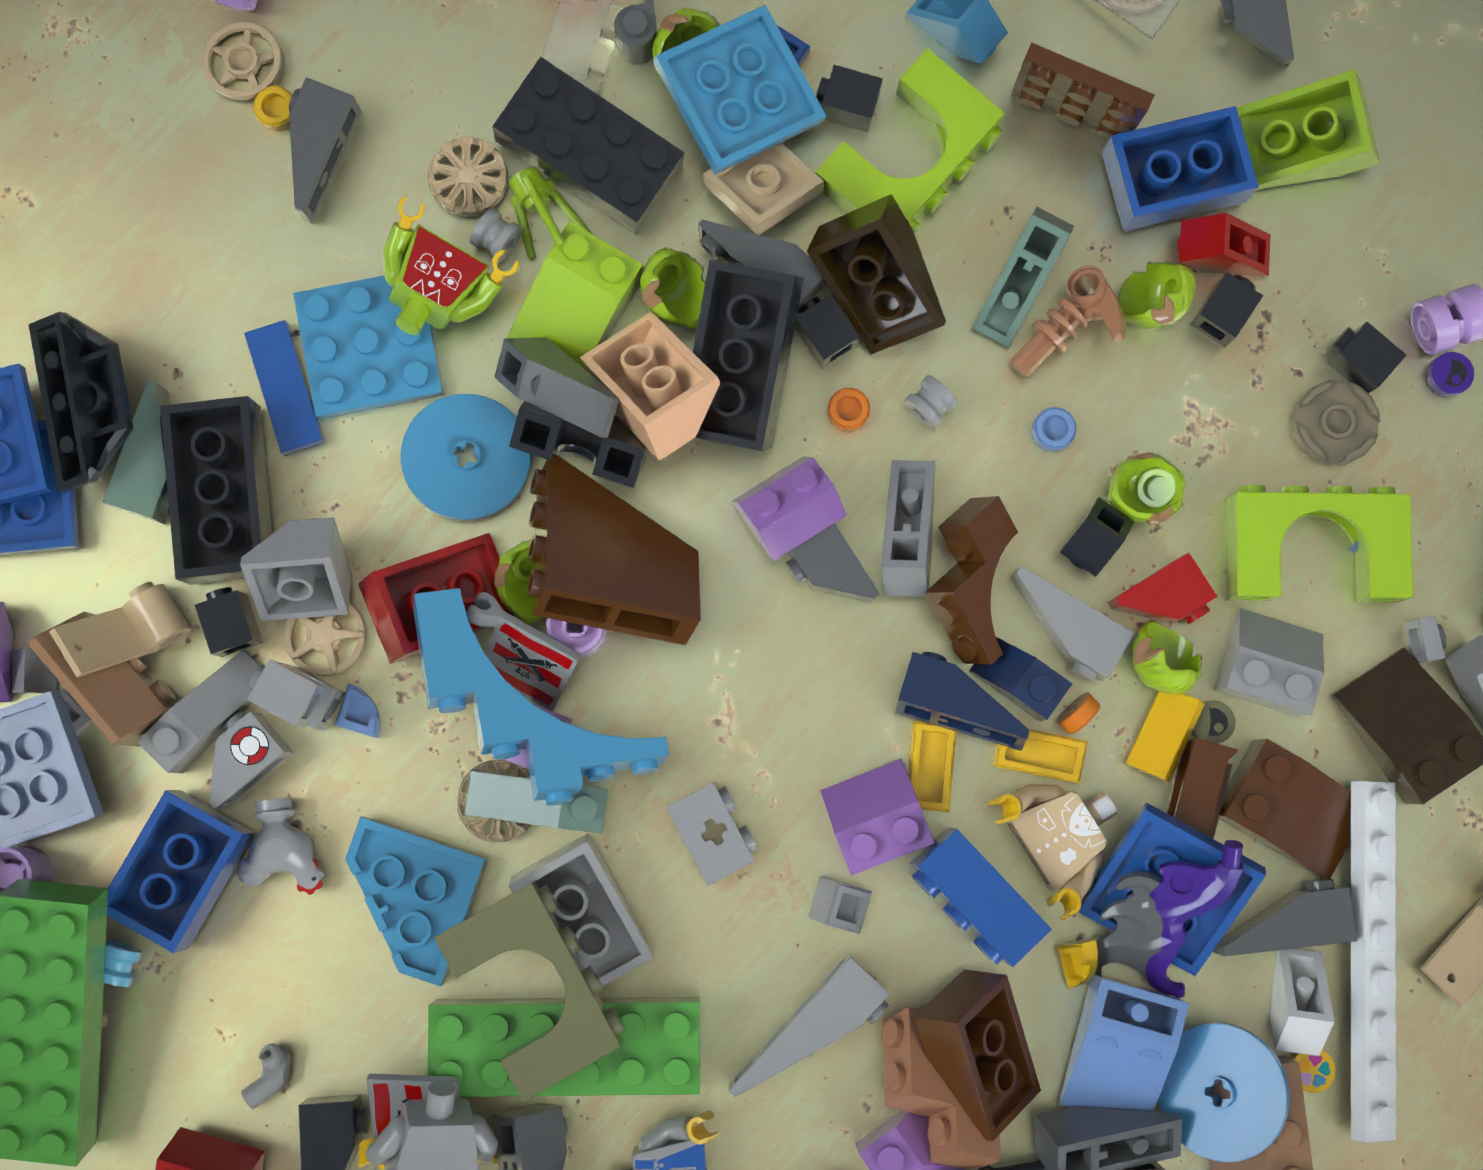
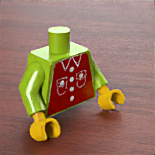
[382,195,520,335]

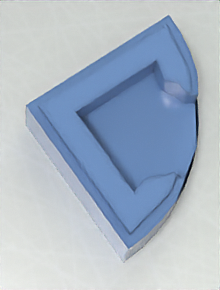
[334,683,381,738]

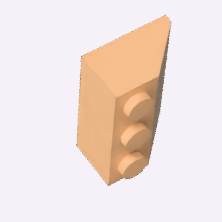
[580,311,720,461]

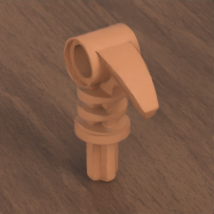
[1011,265,1126,376]

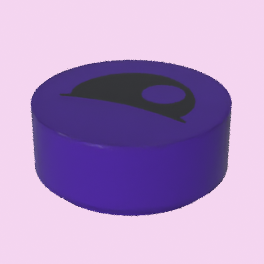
[1427,352,1474,397]

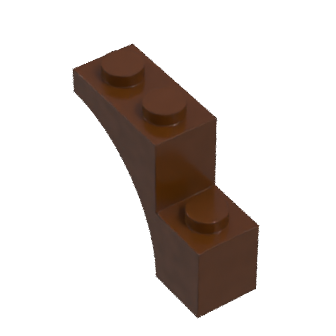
[925,496,1018,664]

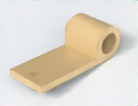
[49,582,191,677]
[1420,888,1483,1007]

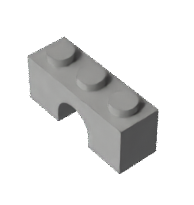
[247,659,345,730]

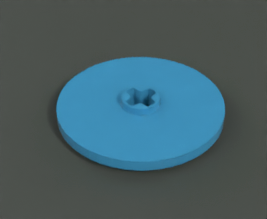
[401,394,531,521]
[1158,1023,1290,1162]

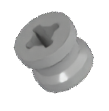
[470,208,522,263]
[904,375,959,430]

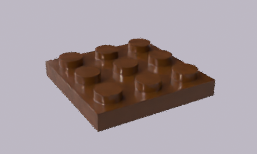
[1011,42,1155,140]

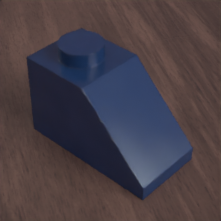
[969,637,1073,722]

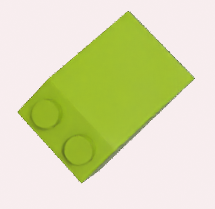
[1236,69,1381,190]
[507,221,644,369]

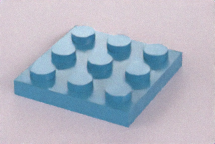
[653,5,827,175]
[293,276,444,420]

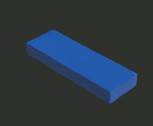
[244,320,325,456]

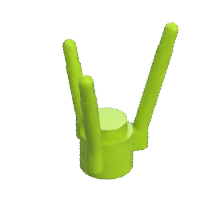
[509,167,594,260]

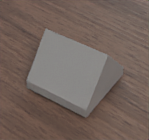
[11,648,57,694]

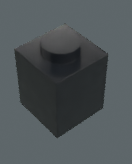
[816,65,883,132]
[1190,272,1264,347]
[795,294,860,369]
[1326,322,1406,394]
[1060,497,1135,577]
[195,587,263,657]

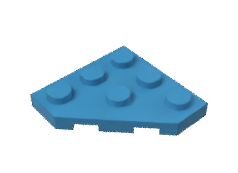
[345,816,487,987]

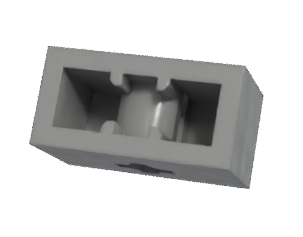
[666,782,758,886]

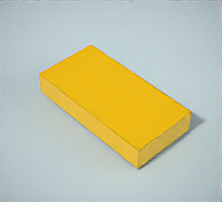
[1126,691,1205,783]
[908,721,957,812]
[992,729,1088,784]

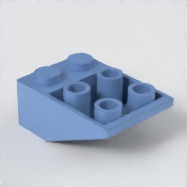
[1059,974,1189,1112]

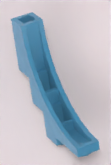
[413,588,669,806]

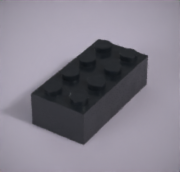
[492,56,685,235]
[693,260,804,451]
[160,396,272,585]

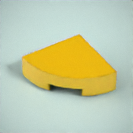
[1057,939,1098,989]

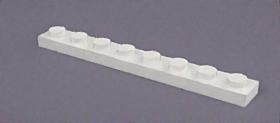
[1351,781,1397,1143]

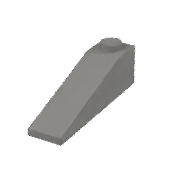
[729,954,890,1097]

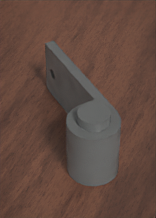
[614,0,657,65]

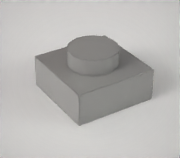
[1403,615,1447,663]

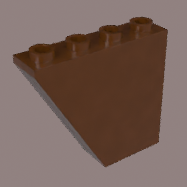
[527,454,701,645]

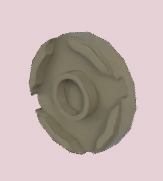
[1291,380,1380,466]

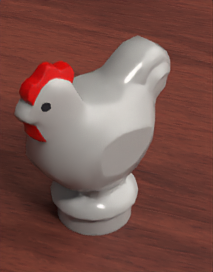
[237,797,325,895]

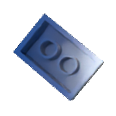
[1101,106,1259,232]
[107,790,255,953]
[910,827,1052,967]

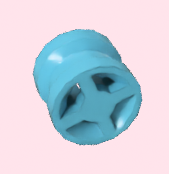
[104,939,142,987]

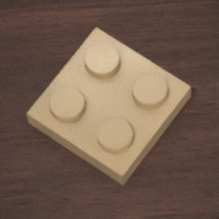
[703,143,824,236]

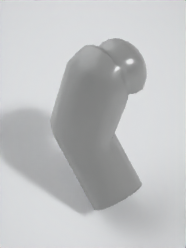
[241,1043,291,1109]

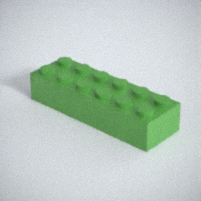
[0,879,108,1167]
[428,997,701,1097]

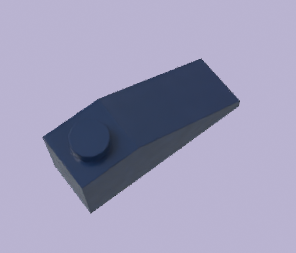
[895,652,1029,751]

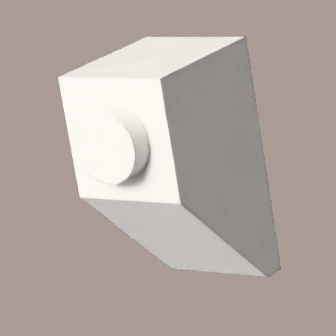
[1269,949,1335,1056]

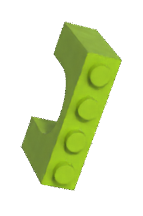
[815,48,1005,233]
[1225,485,1413,602]

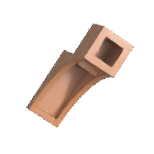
[881,1007,1001,1170]

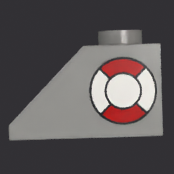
[209,711,294,810]

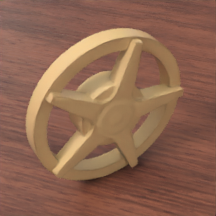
[202,22,282,100]
[283,602,366,676]

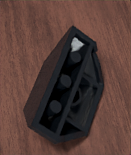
[28,312,134,493]

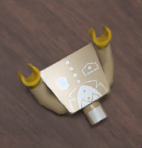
[988,784,1118,920]

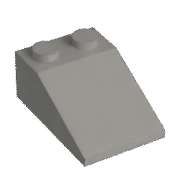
[508,833,653,987]

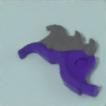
[1095,840,1243,998]

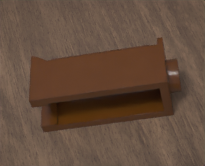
[1166,737,1238,839]

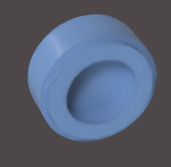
[1032,407,1077,452]

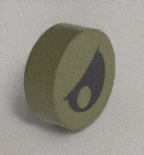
[1192,700,1236,744]

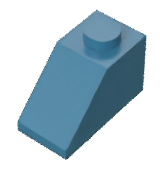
[906,0,1008,64]

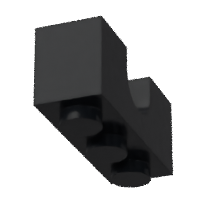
[509,401,648,488]

